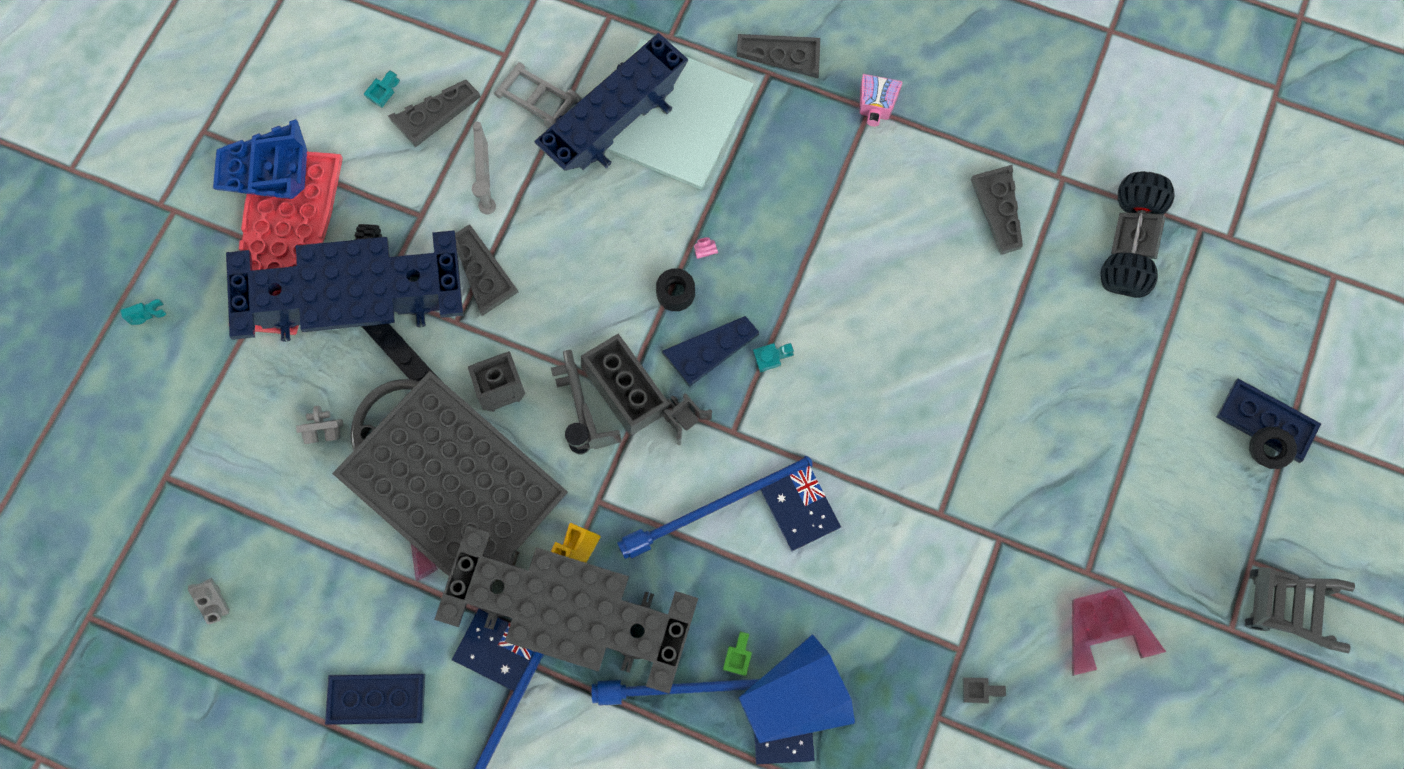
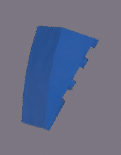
[213,119,307,199]
[738,634,855,743]

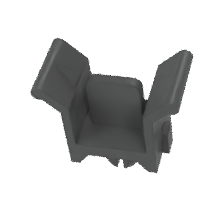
[662,393,712,445]

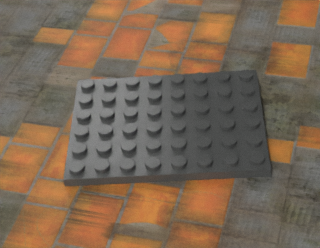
[332,371,568,576]

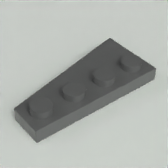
[737,34,820,78]
[388,80,481,147]
[971,165,1023,255]
[455,224,518,316]

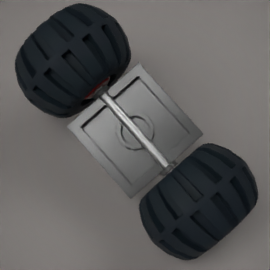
[1101,171,1175,298]

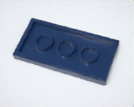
[1216,378,1321,463]
[325,674,426,725]

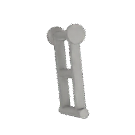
[494,62,582,128]
[472,122,496,215]

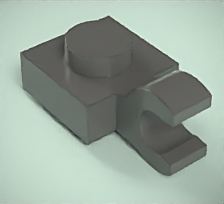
[963,677,1006,704]

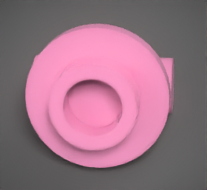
[694,237,718,259]

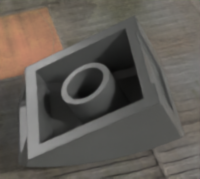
[468,351,525,412]

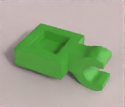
[723,631,752,676]

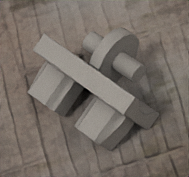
[296,406,343,444]
[188,578,230,624]

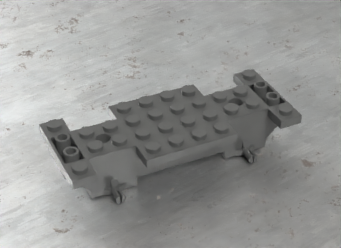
[434,526,698,694]

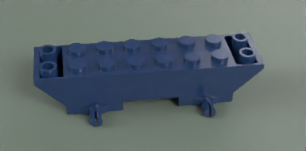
[534,32,688,171]

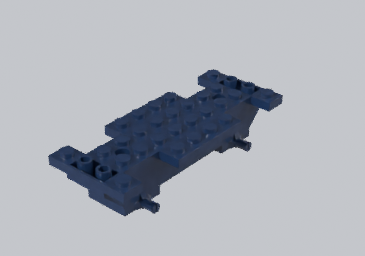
[226,230,463,342]

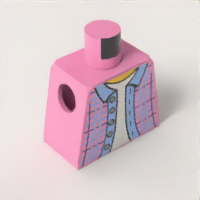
[860,74,902,127]

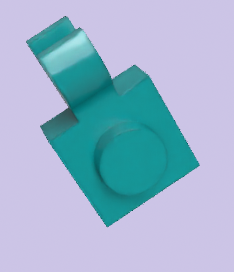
[364,70,400,108]
[120,299,166,325]
[753,343,794,372]

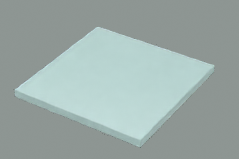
[606,39,754,190]

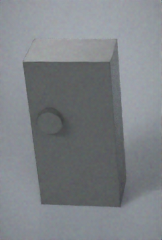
[581,333,669,436]

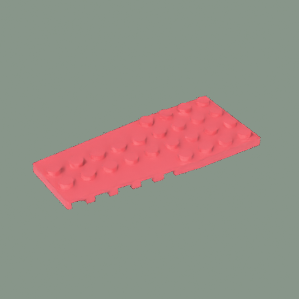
[239,151,343,335]

